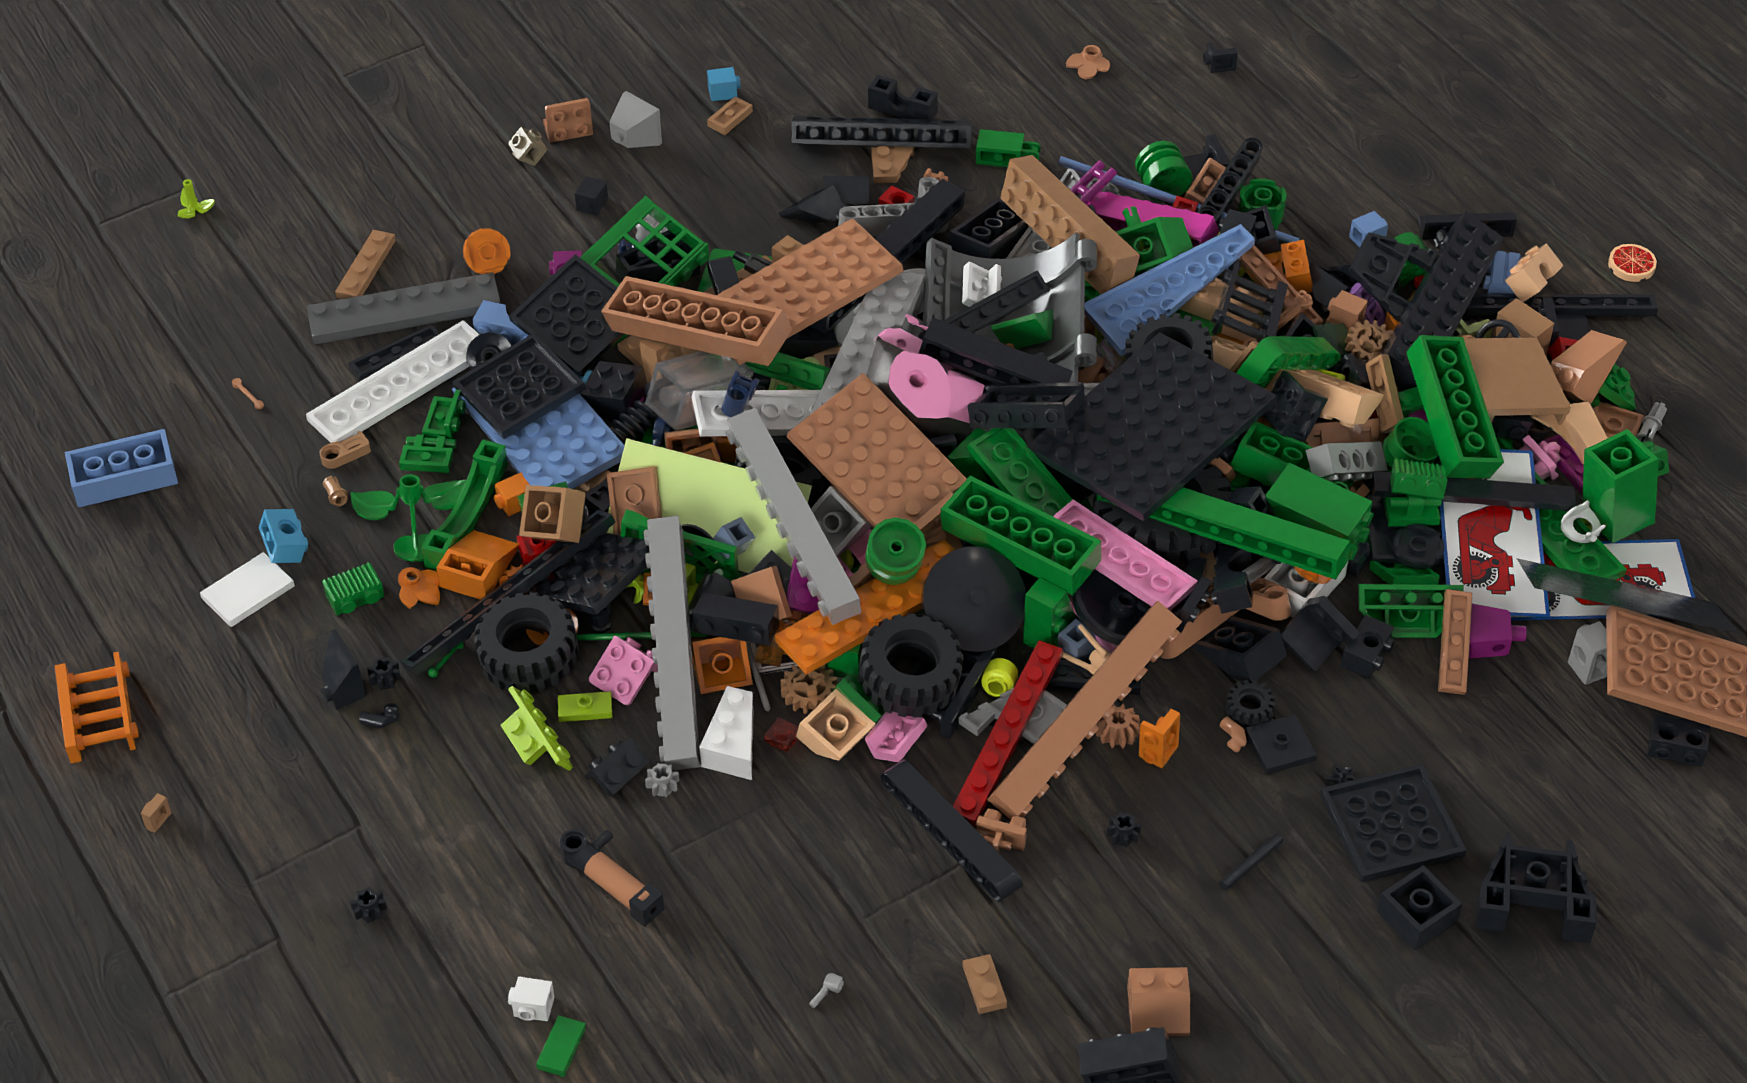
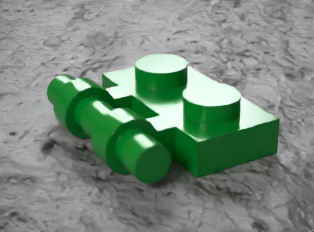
[399,434,457,473]

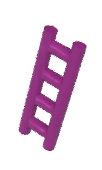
[1070,160,1117,205]

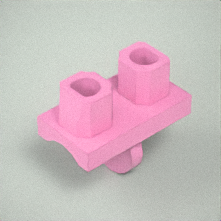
[1519,435,1560,481]

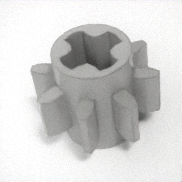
[645,763,679,798]

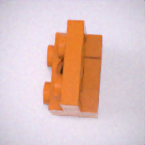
[1264,240,1313,293]

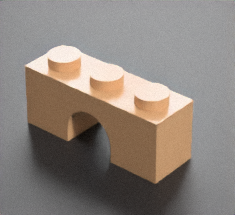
[1505,243,1563,302]

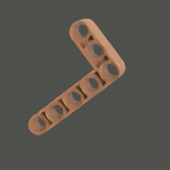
[1160,577,1292,659]

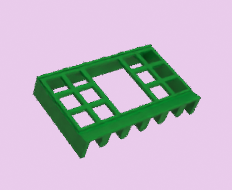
[580,196,709,349]

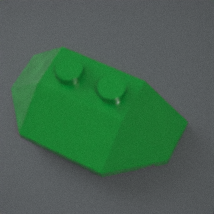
[1358,584,1464,638]

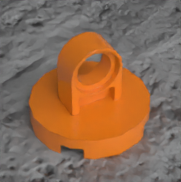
[463,228,510,274]

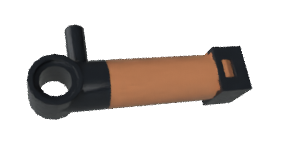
[560,829,664,927]

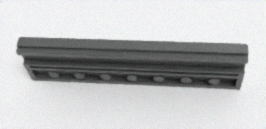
[307,272,501,345]

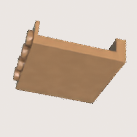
[1464,337,1571,425]

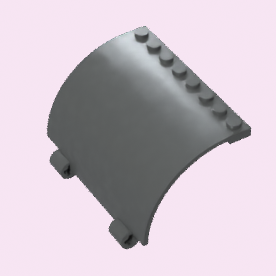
[922,233,1097,382]

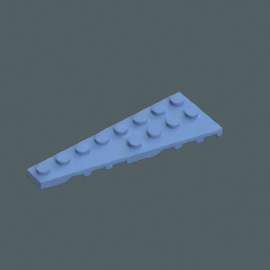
[1084,224,1255,356]

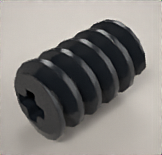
[608,400,659,445]

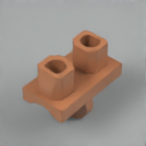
[976,809,1027,853]

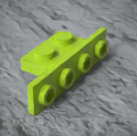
[501,686,573,771]

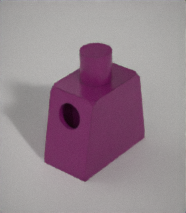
[1469,604,1526,658]

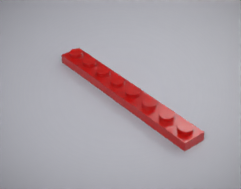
[953,640,1063,826]

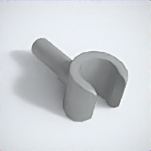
[809,973,844,1008]

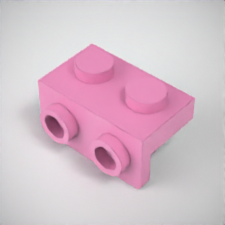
[865,711,928,762]

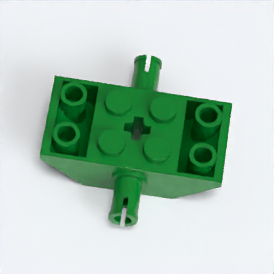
[1116,206,1193,278]

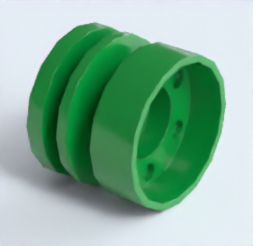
[1135,140,1193,202]
[1382,417,1439,473]

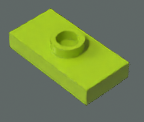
[558,691,612,722]

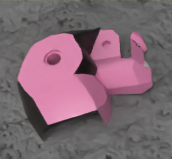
[867,314,985,448]

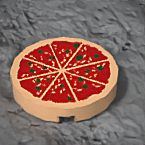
[1608,244,1657,282]

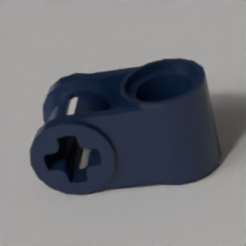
[721,370,759,417]

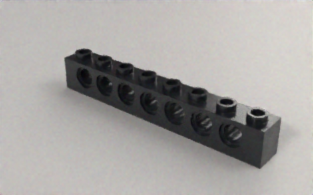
[792,116,972,148]

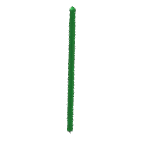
[576,631,708,641]

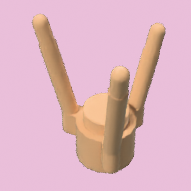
[1062,624,1110,674]

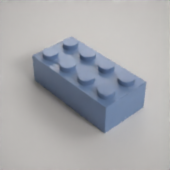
[65,429,178,508]

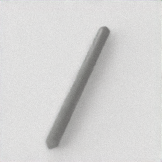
[746,642,771,711]

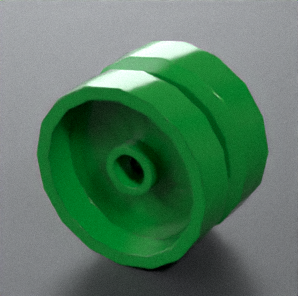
[865,517,926,585]

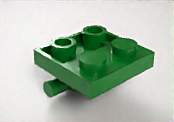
[1591,364,1636,411]
[1382,494,1442,527]

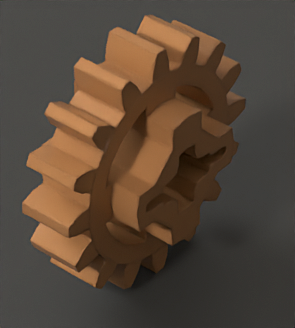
[1345,320,1393,361]
[781,664,838,714]

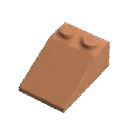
[1550,330,1627,405]

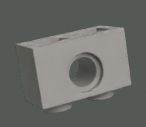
[1568,621,1607,685]

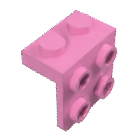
[589,636,658,705]

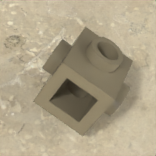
[508,127,548,166]

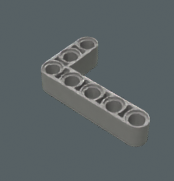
[838,177,949,236]

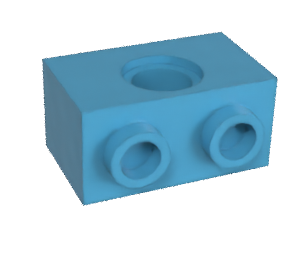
[259,509,308,563]

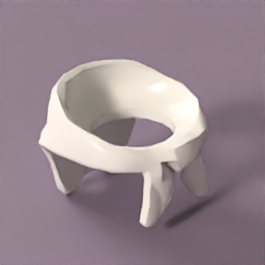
[1561,500,1606,543]

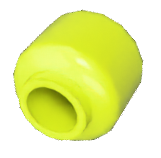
[981,658,1018,697]

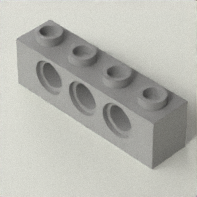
[1306,442,1388,482]

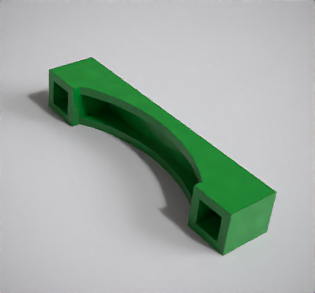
[421,440,508,571]

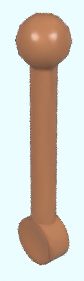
[232,378,264,410]

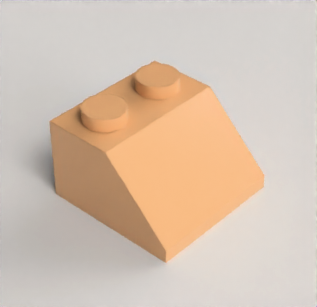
[796,689,875,761]

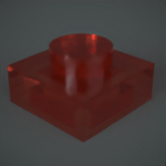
[764,717,799,753]

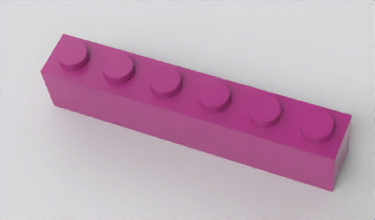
[1087,191,1220,248]

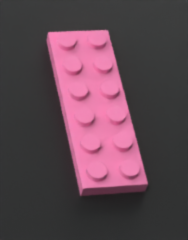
[1053,500,1198,611]

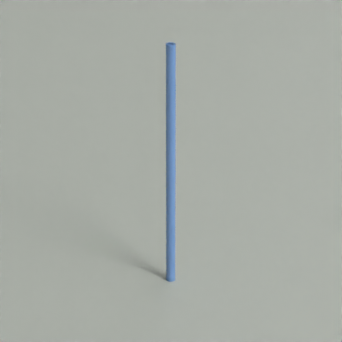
[1058,156,1300,243]

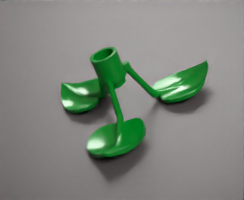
[351,474,466,562]

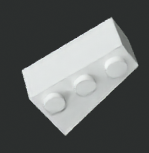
[699,686,754,780]

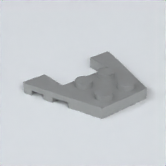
[959,688,1067,744]

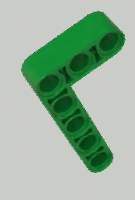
[1236,336,1341,389]

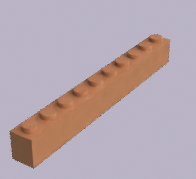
[987,601,1182,820]

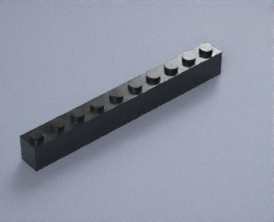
[810,179,965,335]

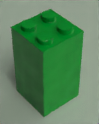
[1583,429,1659,544]
[1265,463,1373,561]

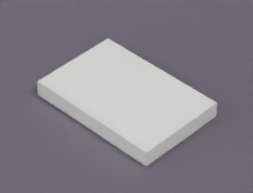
[200,552,295,627]

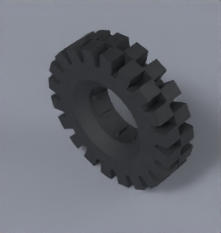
[1092,465,1233,564]

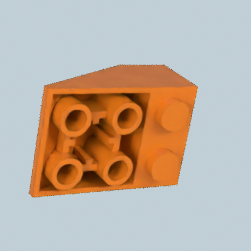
[436,530,518,600]

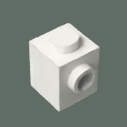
[508,977,555,1021]

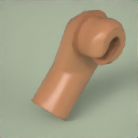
[1220,716,1247,752]

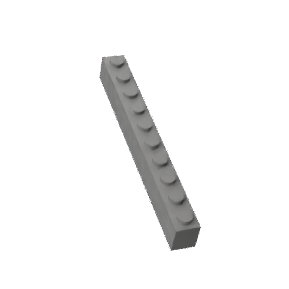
[726,408,861,625]
[644,516,701,771]

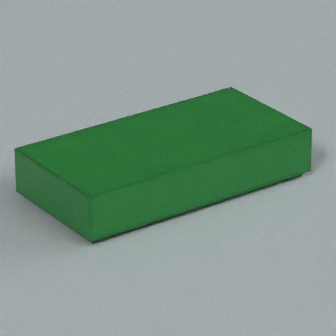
[536,1015,586,1077]

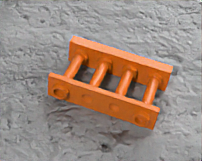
[55,651,139,764]

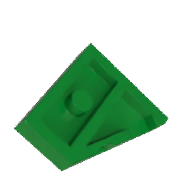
[1369,560,1440,585]

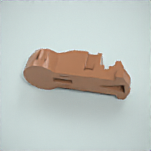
[1269,417,1380,447]

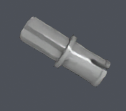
[1636,402,1667,442]

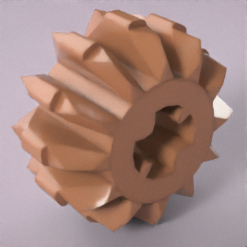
[1095,703,1140,749]

